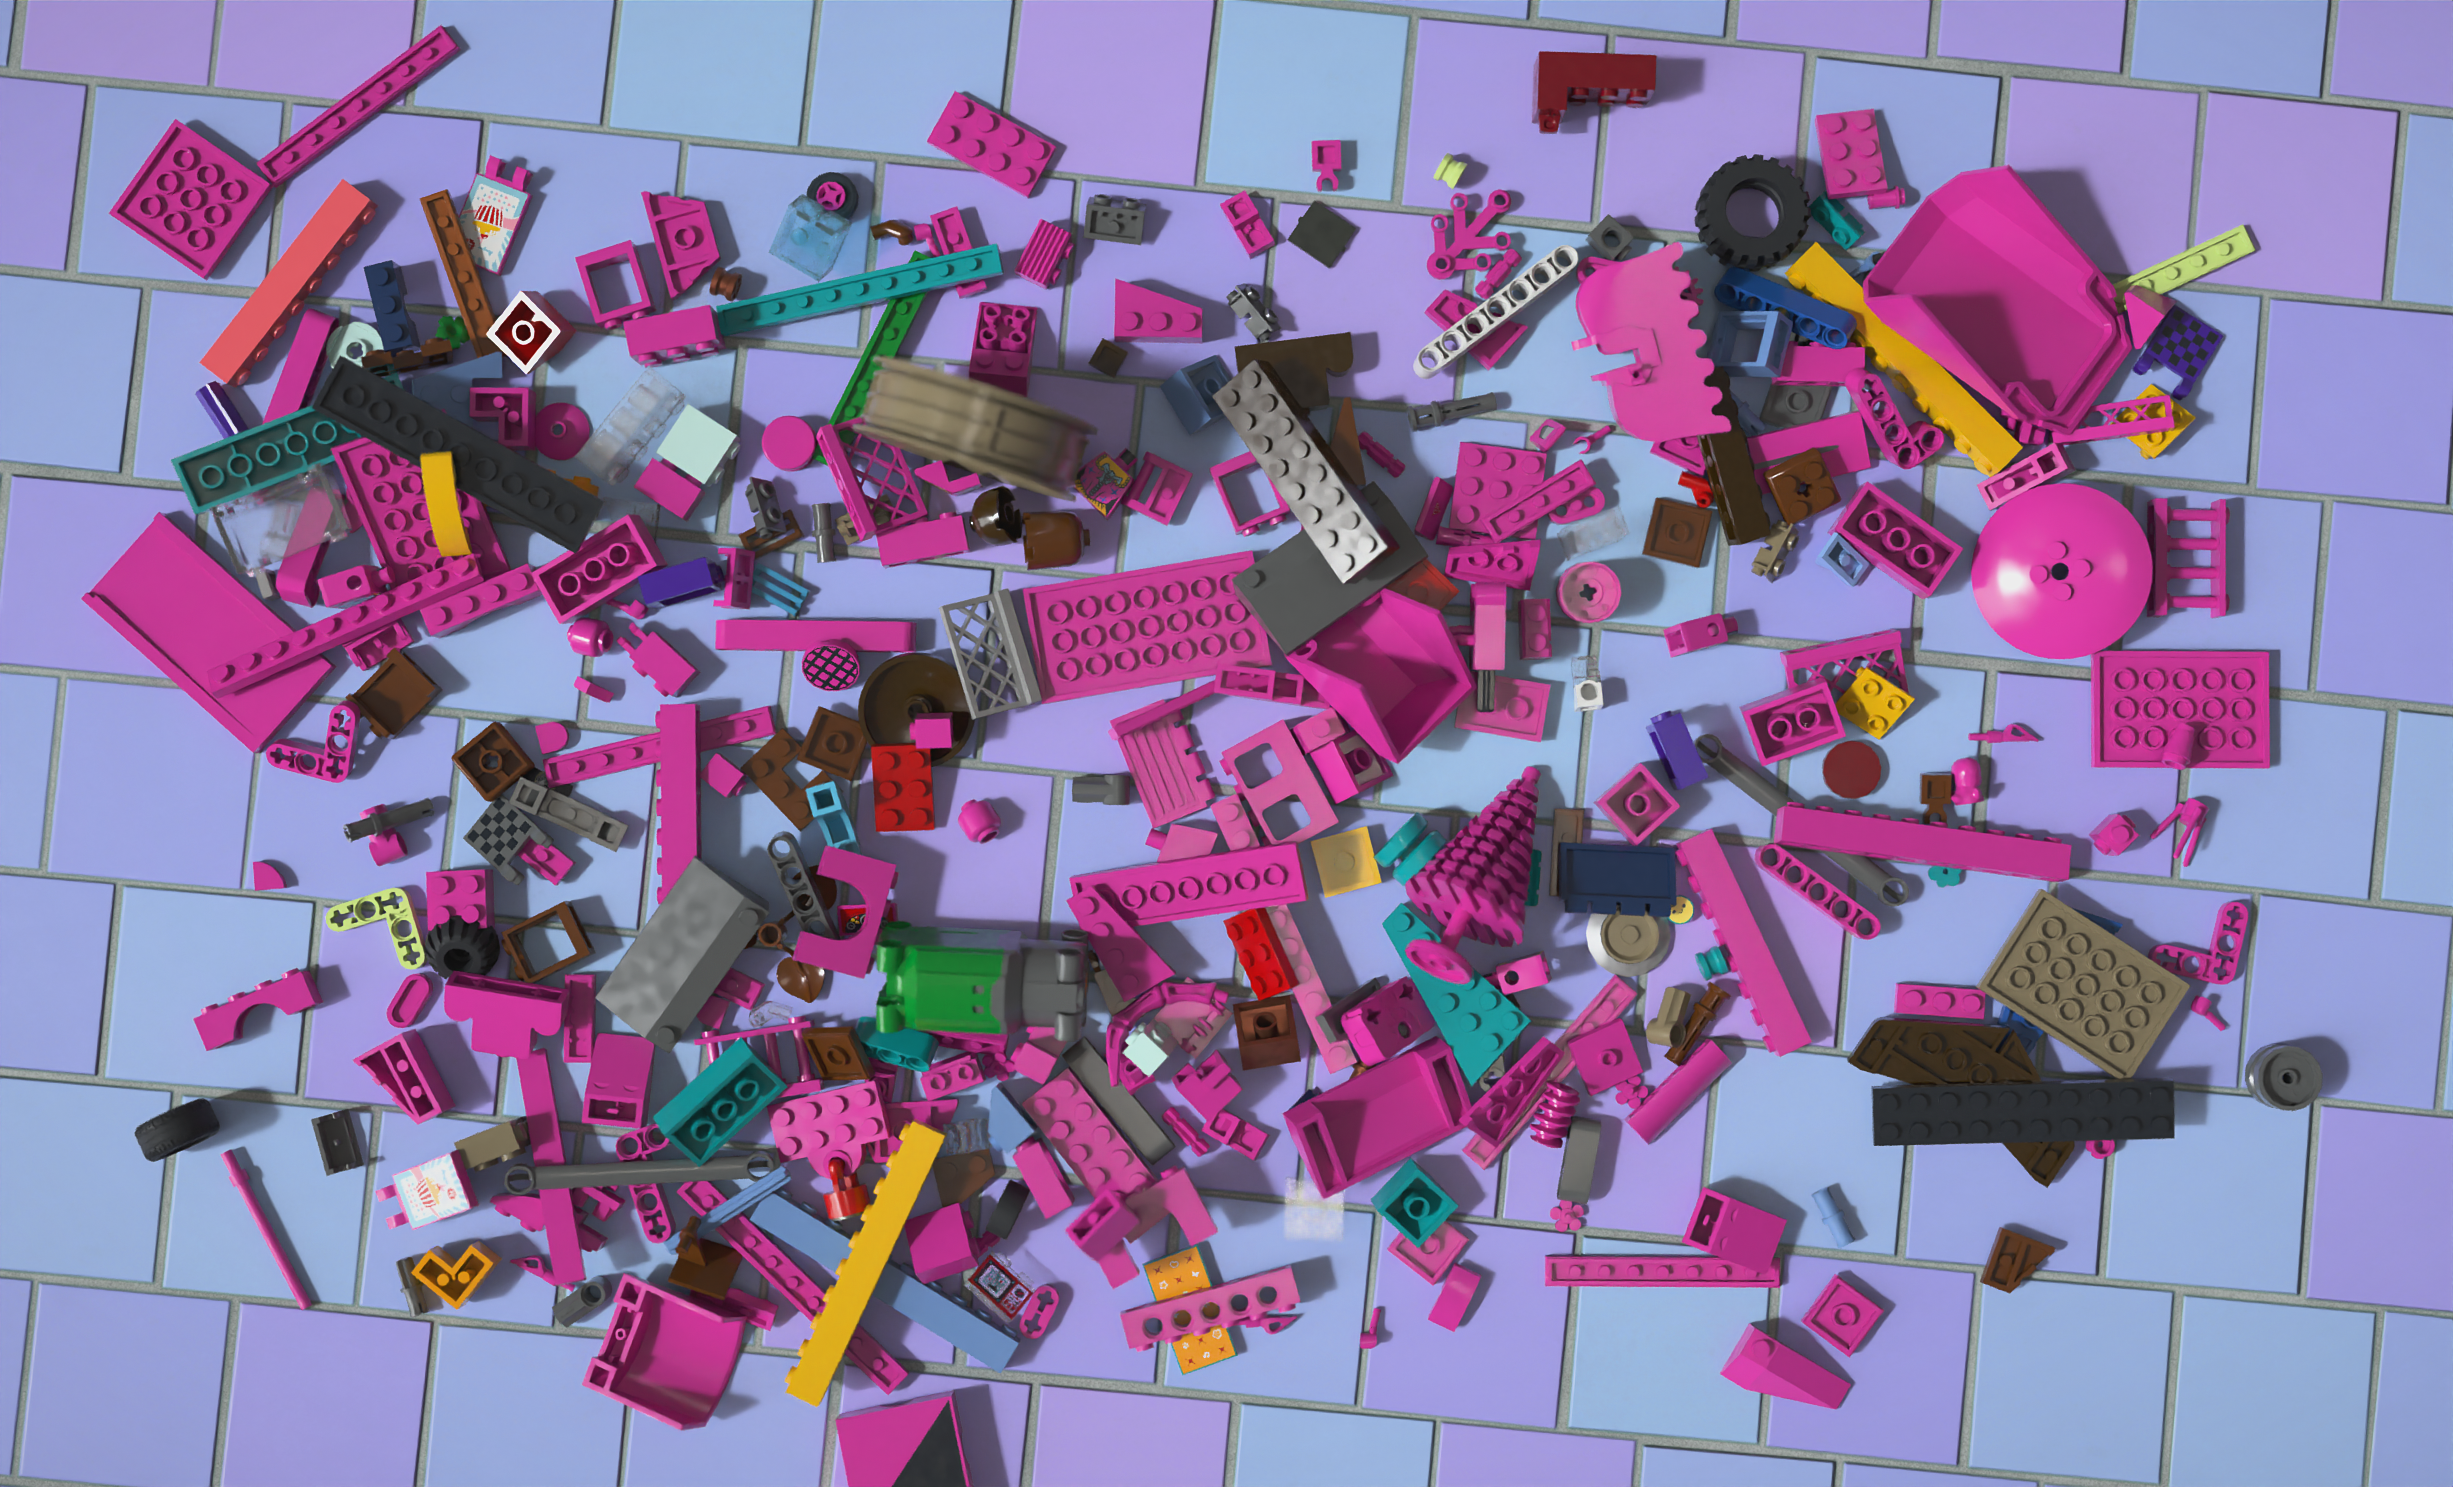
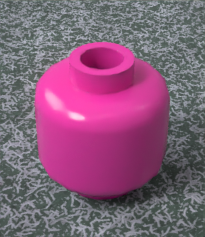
[567,617,613,658]
[958,799,1001,844]

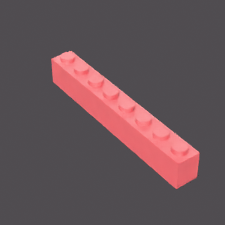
[199,179,378,388]

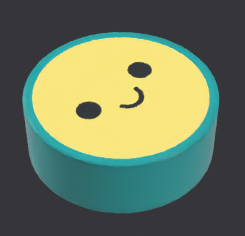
[1666,895,1694,924]

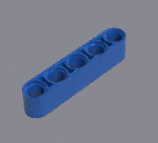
[1714,267,1857,349]

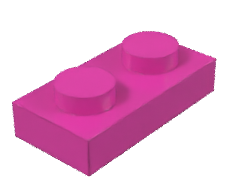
[518,838,576,886]

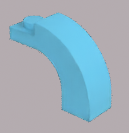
[806,781,862,855]

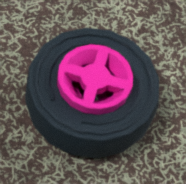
[806,172,859,225]

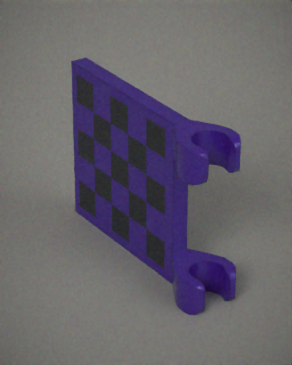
[2132,305,2223,401]

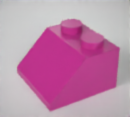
[1309,730,1394,805]

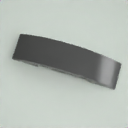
[508,777,629,852]

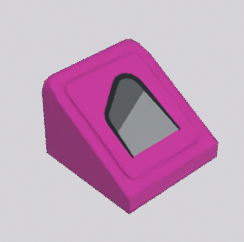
[1529,419,1566,453]

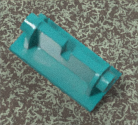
[1809,191,1865,250]

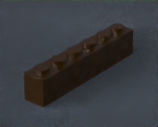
[1696,366,1771,546]

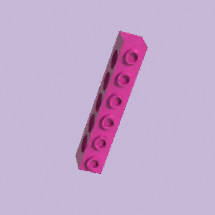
[1120,1264,1301,1352]

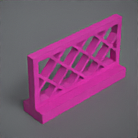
[816,417,928,542]
[1780,629,1909,694]

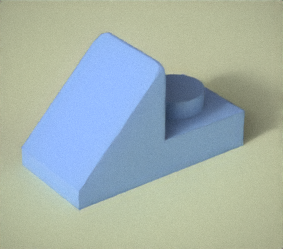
[1815,532,1869,587]

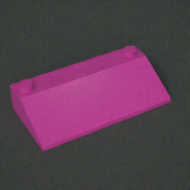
[1282,1036,1472,1200]

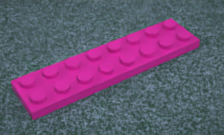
[1069,841,1309,930]

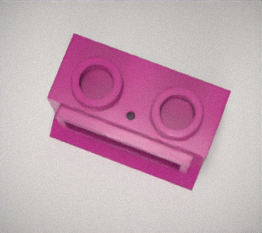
[920,1051,986,1102]

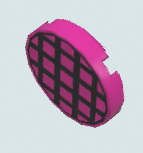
[802,639,860,691]

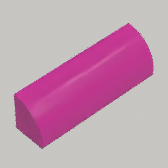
[1624,1039,1732,1145]

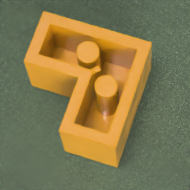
[411,1241,502,1310]

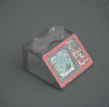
[964,1251,1035,1324]

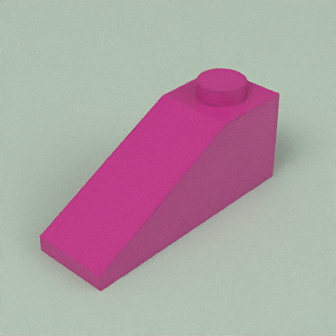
[1977,443,2076,511]

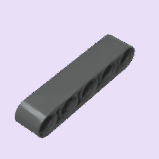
[767,831,841,940]
[1062,1036,1176,1165]

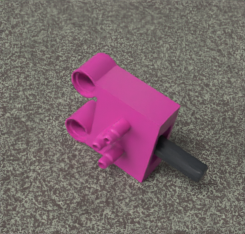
[1449,582,1506,712]

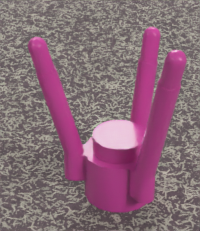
[2150,798,2209,867]

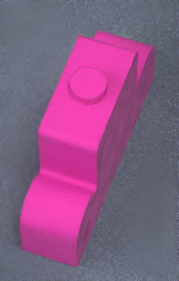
[444,971,570,1059]

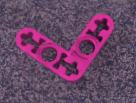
[266,700,361,783]
[2148,902,2248,985]

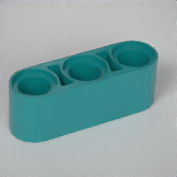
[855,1016,939,1072]

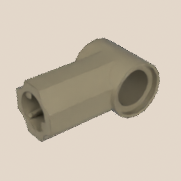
[1646,987,1691,1048]

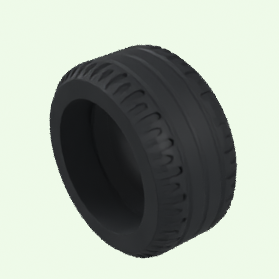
[135,1098,220,1162]

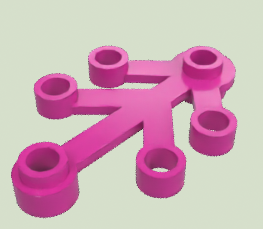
[1427,189,1511,280]

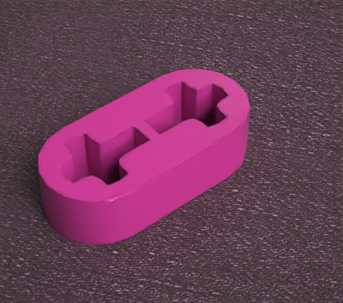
[1019,1284,1059,1339]

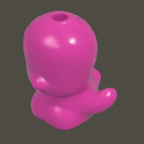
[1951,758,1984,805]

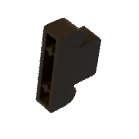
[1235,332,1353,416]

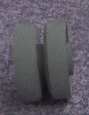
[2245,1044,2322,1111]

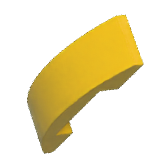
[420,452,472,557]

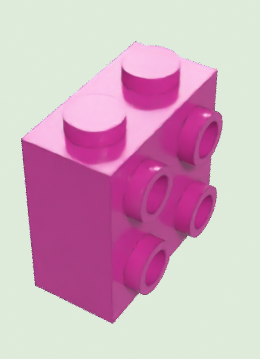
[904,1203,981,1284]

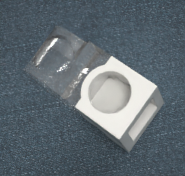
[1571,655,1604,712]

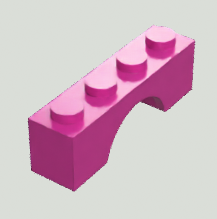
[420,563,543,638]
[193,968,323,1051]

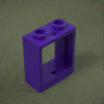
[637,557,725,610]
[1646,710,1709,790]

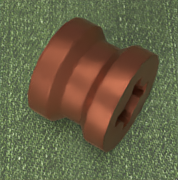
[709,267,742,302]

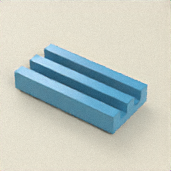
[752,563,810,616]

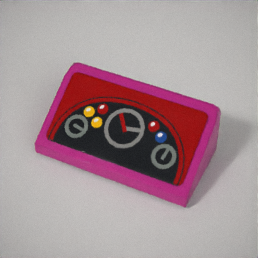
[837,903,898,936]

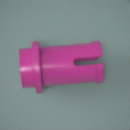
[1867,185,1905,210]

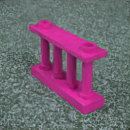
[2147,498,2230,618]
[694,1015,825,1098]

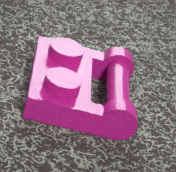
[1121,451,1193,527]

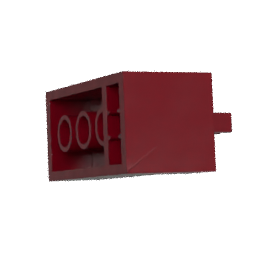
[1532,51,1656,134]

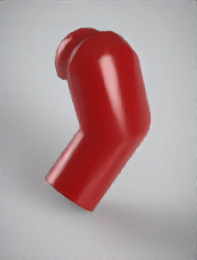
[1678,471,1714,508]

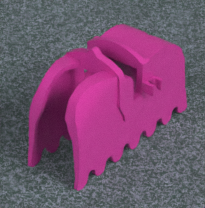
[1571,242,1731,442]

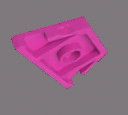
[641,191,721,300]
[865,1099,959,1163]

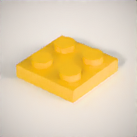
[1310,826,1382,898]

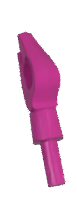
[1968,724,2039,743]
[510,1255,576,1292]
[1237,1316,1297,1335]

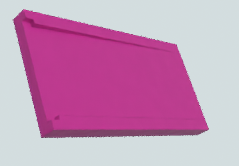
[81,512,336,754]

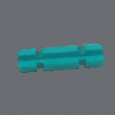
[1524,849,1542,907]

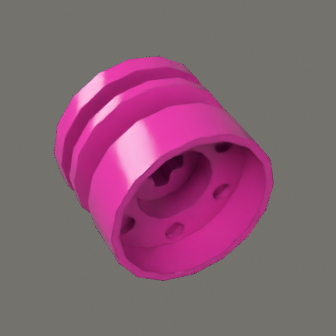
[1556,561,1621,623]

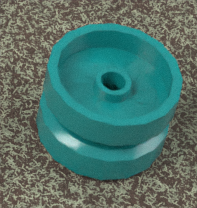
[1373,812,1447,886]

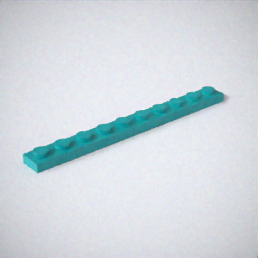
[716,244,1004,336]

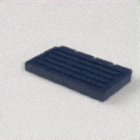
[1558,842,1677,917]

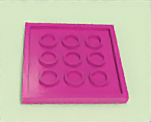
[109,119,273,280]

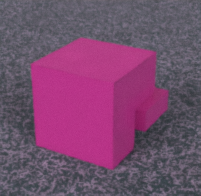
[1171,1049,1243,1122]

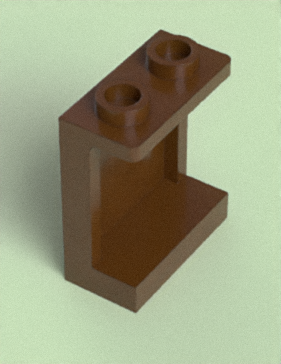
[345,647,443,739]

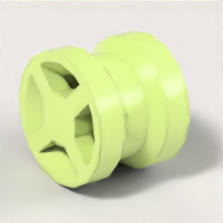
[1433,153,1468,189]

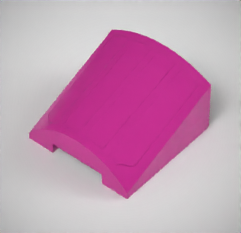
[582,1273,747,1431]

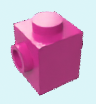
[2089,814,2139,856]

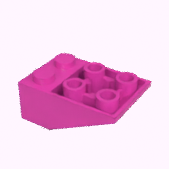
[969,302,1037,398]
[582,1033,656,1129]
[1682,1187,1787,1275]

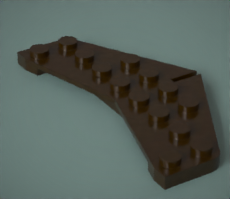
[1847,1017,2075,1188]

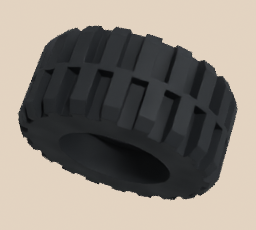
[1694,154,1811,272]

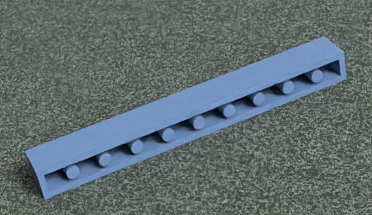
[749,1187,1021,1374]

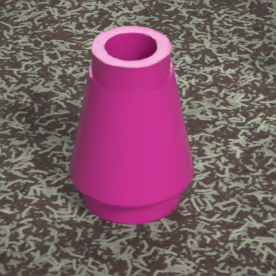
[2161,724,2195,770]

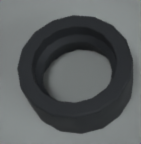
[986,1180,1030,1240]

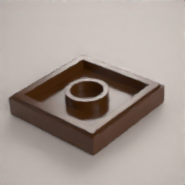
[1641,497,1713,569]
[796,706,867,781]
[801,1026,875,1081]

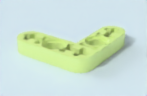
[325,888,427,970]

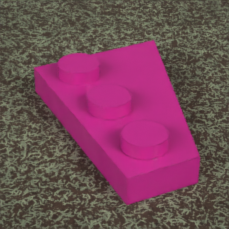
[1424,290,1528,371]
[1444,539,1541,591]

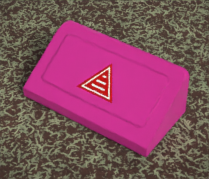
[1413,477,1453,541]

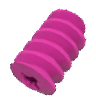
[1530,1081,1580,1149]

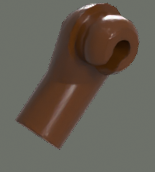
[870,219,913,246]

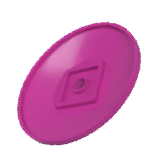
[1971,483,2153,659]

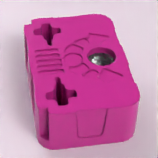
[1341,976,1435,1066]

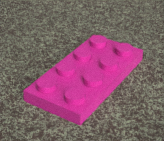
[927,91,1056,199]

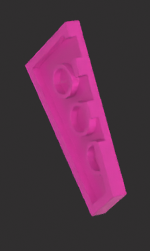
[1066,885,1176,1002]
[1458,1036,1565,1148]

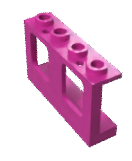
[1219,719,1339,846]

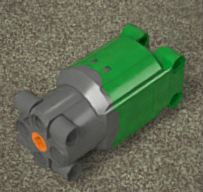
[876,921,1090,1042]

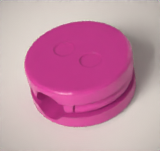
[762,416,818,472]

